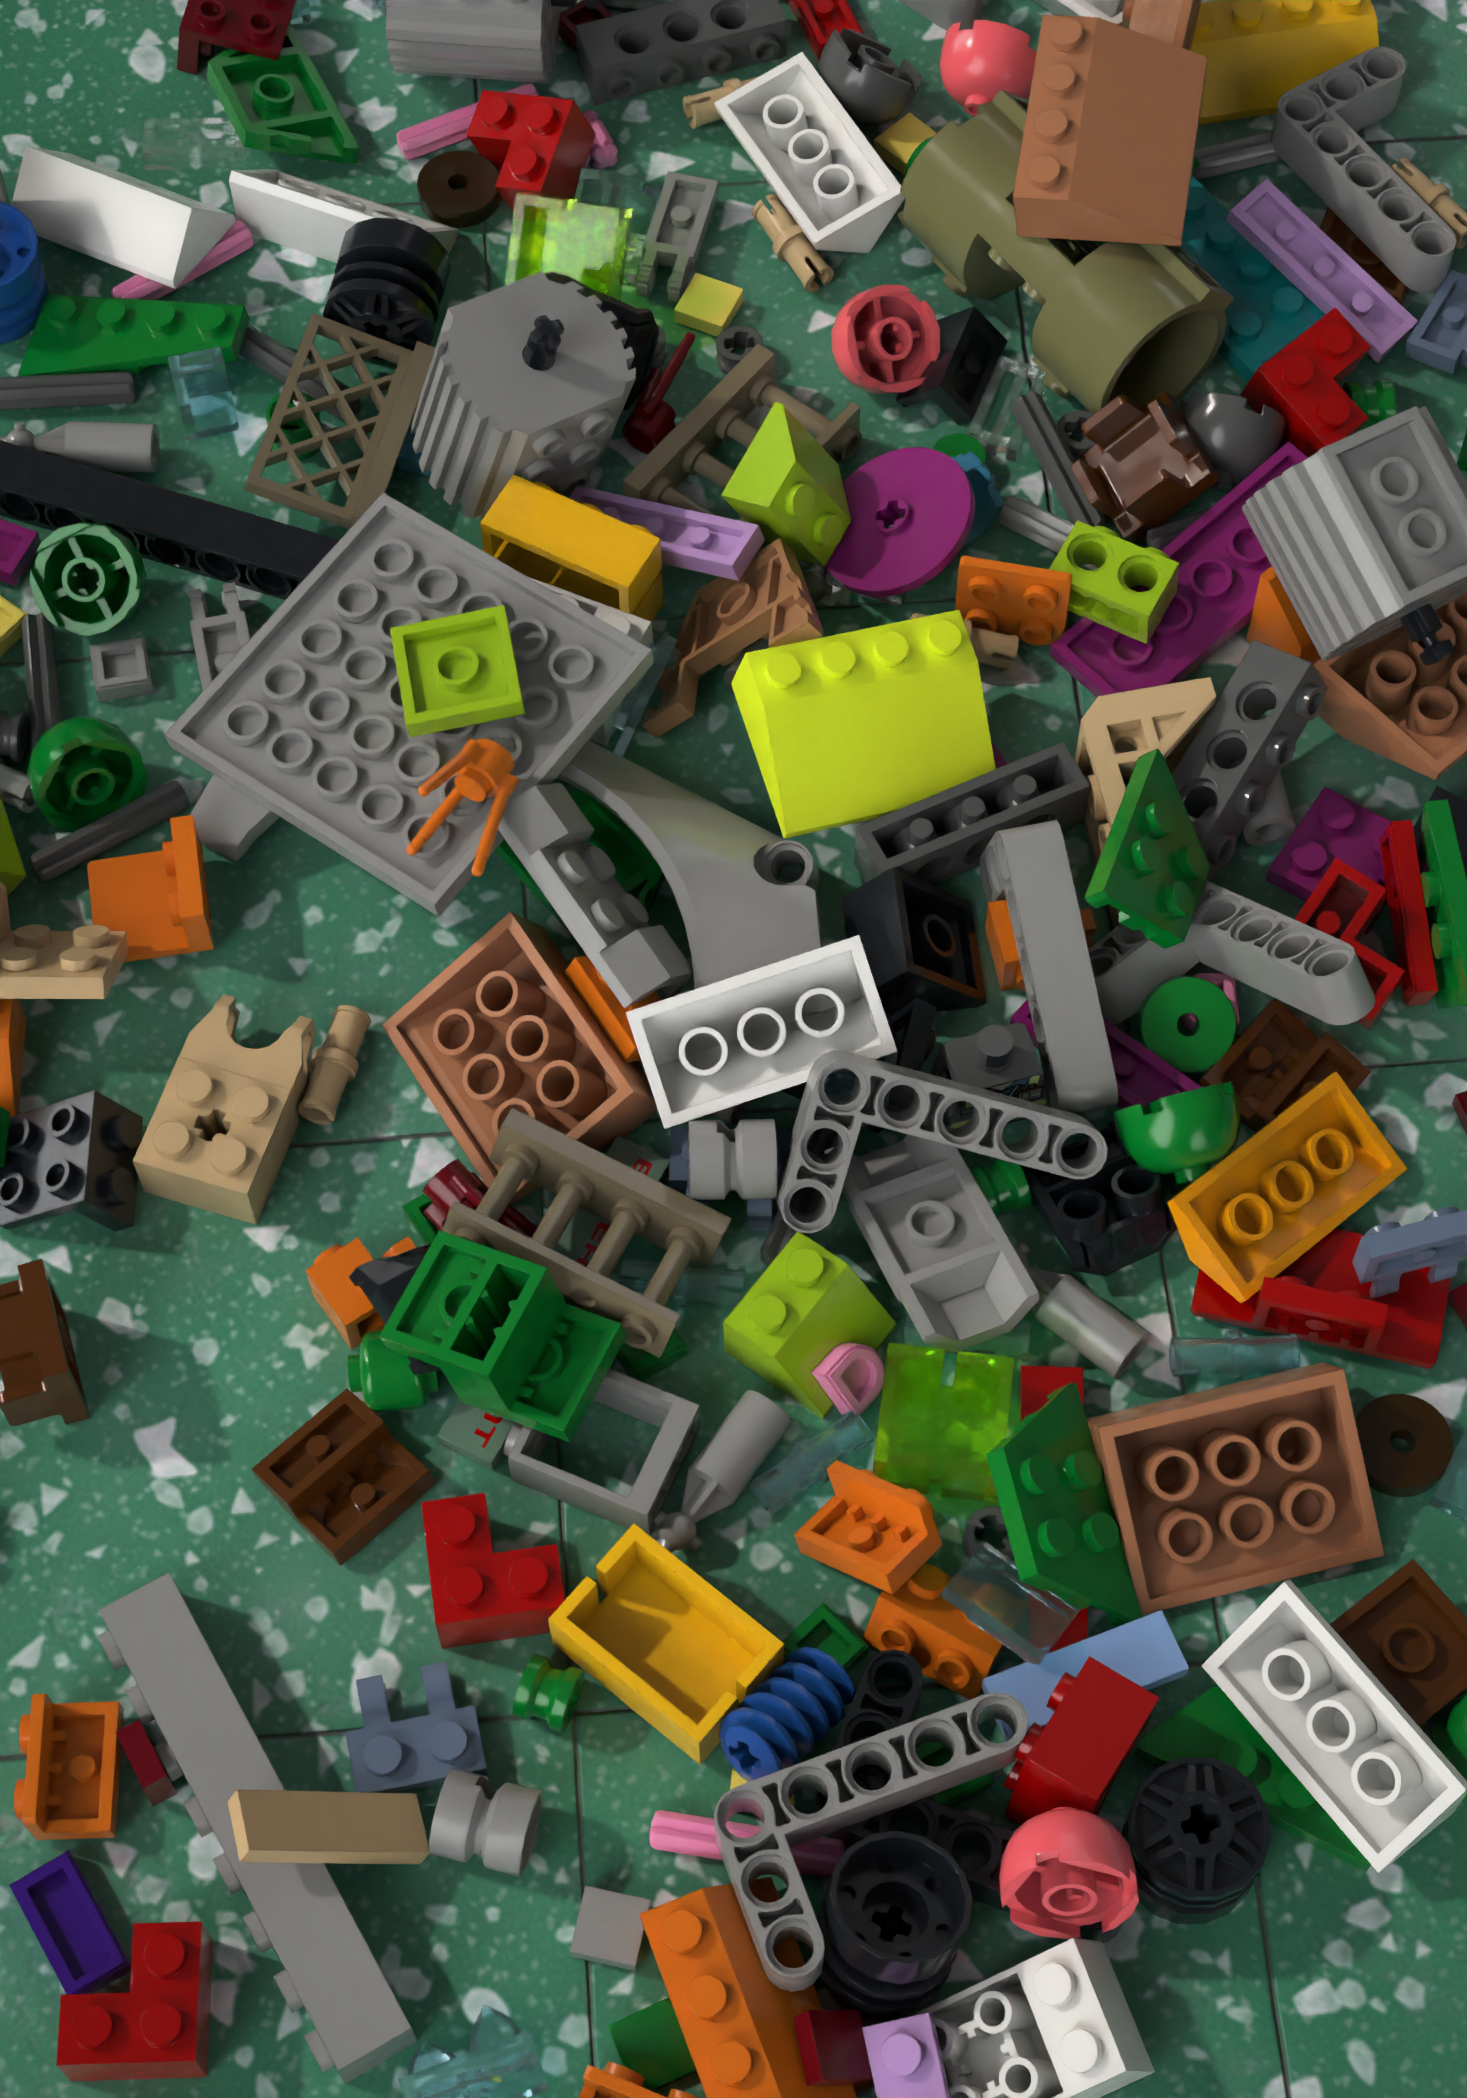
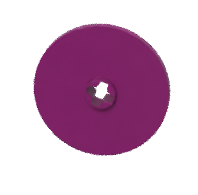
[826,447,975,597]

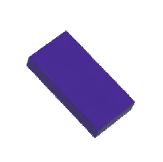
[9,1850,131,1994]

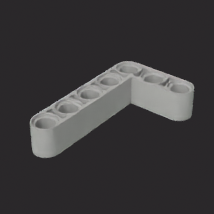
[1271,47,1457,293]
[980,820,1118,1114]
[1088,880,1376,1025]
[776,1050,1108,1233]
[714,1692,1028,1992]

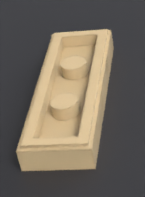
[227,1789,430,1864]

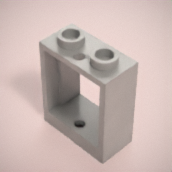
[503,1369,700,1535]

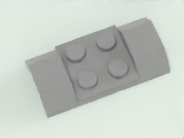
[488,783,693,1009]
[824,1135,1039,1353]

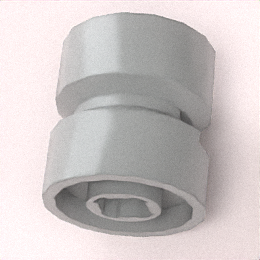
[688,1119,777,1200]
[429,1768,543,1877]

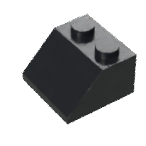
[842,868,987,1014]

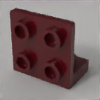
[177,0,297,75]

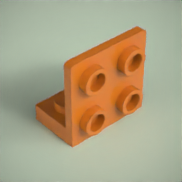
[955,556,1073,646]
[87,815,214,963]

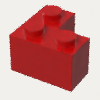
[466,90,596,225]
[1240,307,1371,458]
[1295,857,1405,1030]
[421,1493,565,1649]
[1004,1656,1160,1825]
[56,1921,213,2081]

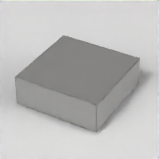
[89,636,154,702]
[570,1886,651,1971]

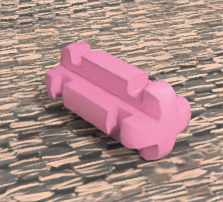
[583,110,618,171]

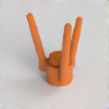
[406,738,519,877]

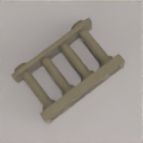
[623,344,862,551]
[442,1108,731,1358]

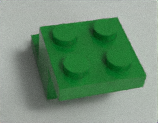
[379,1230,627,1442]

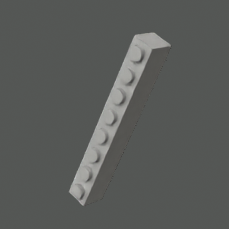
[97,1572,417,2084]

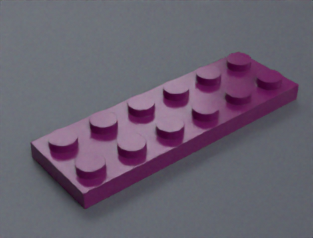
[1050,441,1308,698]

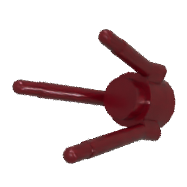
[622,332,695,455]
[423,1159,538,1239]

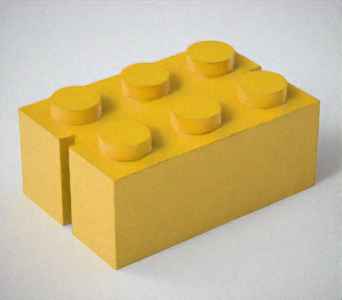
[480,474,663,622]
[548,1523,784,1765]

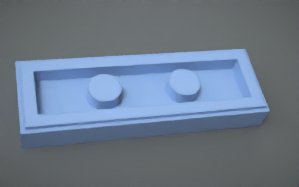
[981,1610,1189,1741]

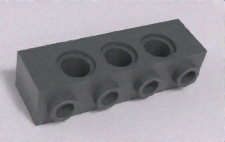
[575,0,787,105]
[1172,640,1328,882]
[854,742,1090,885]

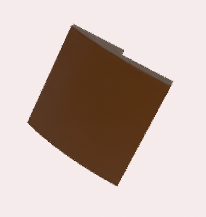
[1197,998,1371,1132]
[252,1388,436,1566]

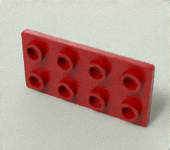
[1190,1228,1451,1369]

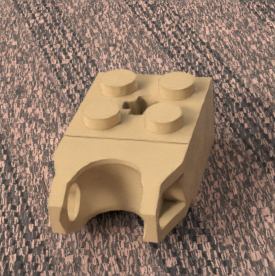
[133,994,316,1225]

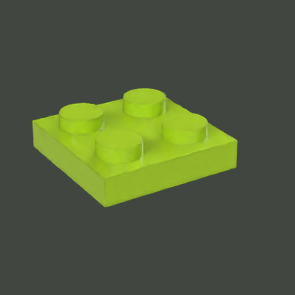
[390,605,526,738]

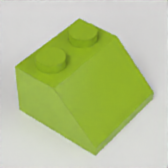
[721,402,851,567]
[723,1231,896,1420]

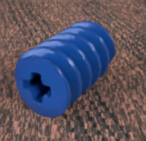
[719,1647,856,1782]

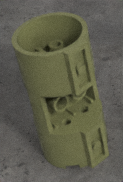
[898,89,1234,415]

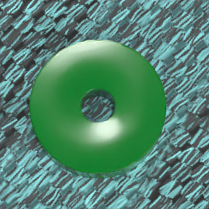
[1137,976,1236,1072]

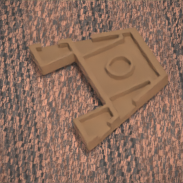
[641,538,823,739]

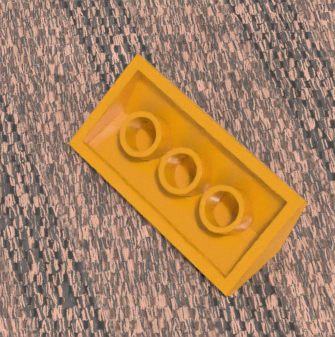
[1167,1071,1407,1303]

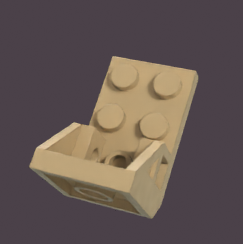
[1075,677,1216,926]
[0,881,129,999]

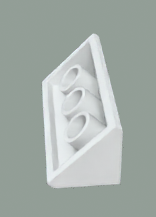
[714,52,906,254]
[11,146,236,289]
[229,169,459,263]
[626,935,898,1129]
[1202,1579,1467,1873]

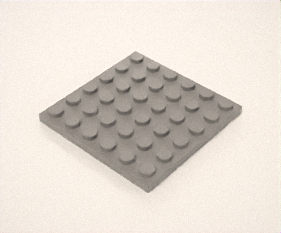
[164,493,654,916]

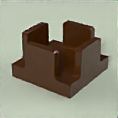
[1070,390,1220,545]
[0,1259,90,1426]
[1329,1559,1467,1733]

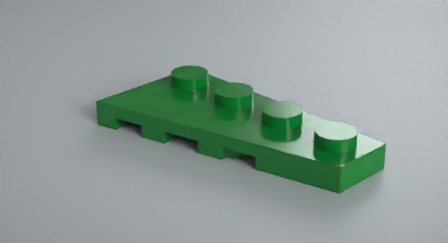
[17,294,250,376]

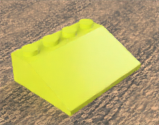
[731,610,996,839]

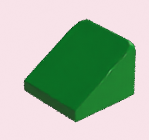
[608,1998,697,2092]

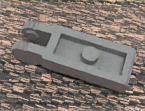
[636,171,719,302]
[188,582,250,691]

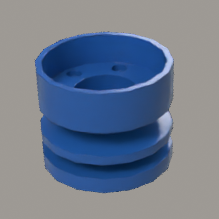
[0,201,49,344]

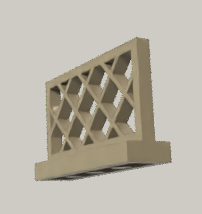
[244,313,435,530]

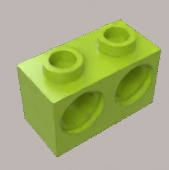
[1049,520,1179,644]

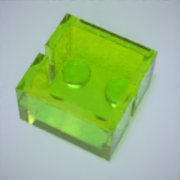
[504,192,633,301]
[873,1342,1014,1503]

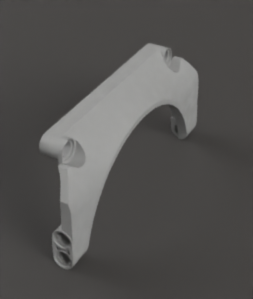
[190,740,823,1125]

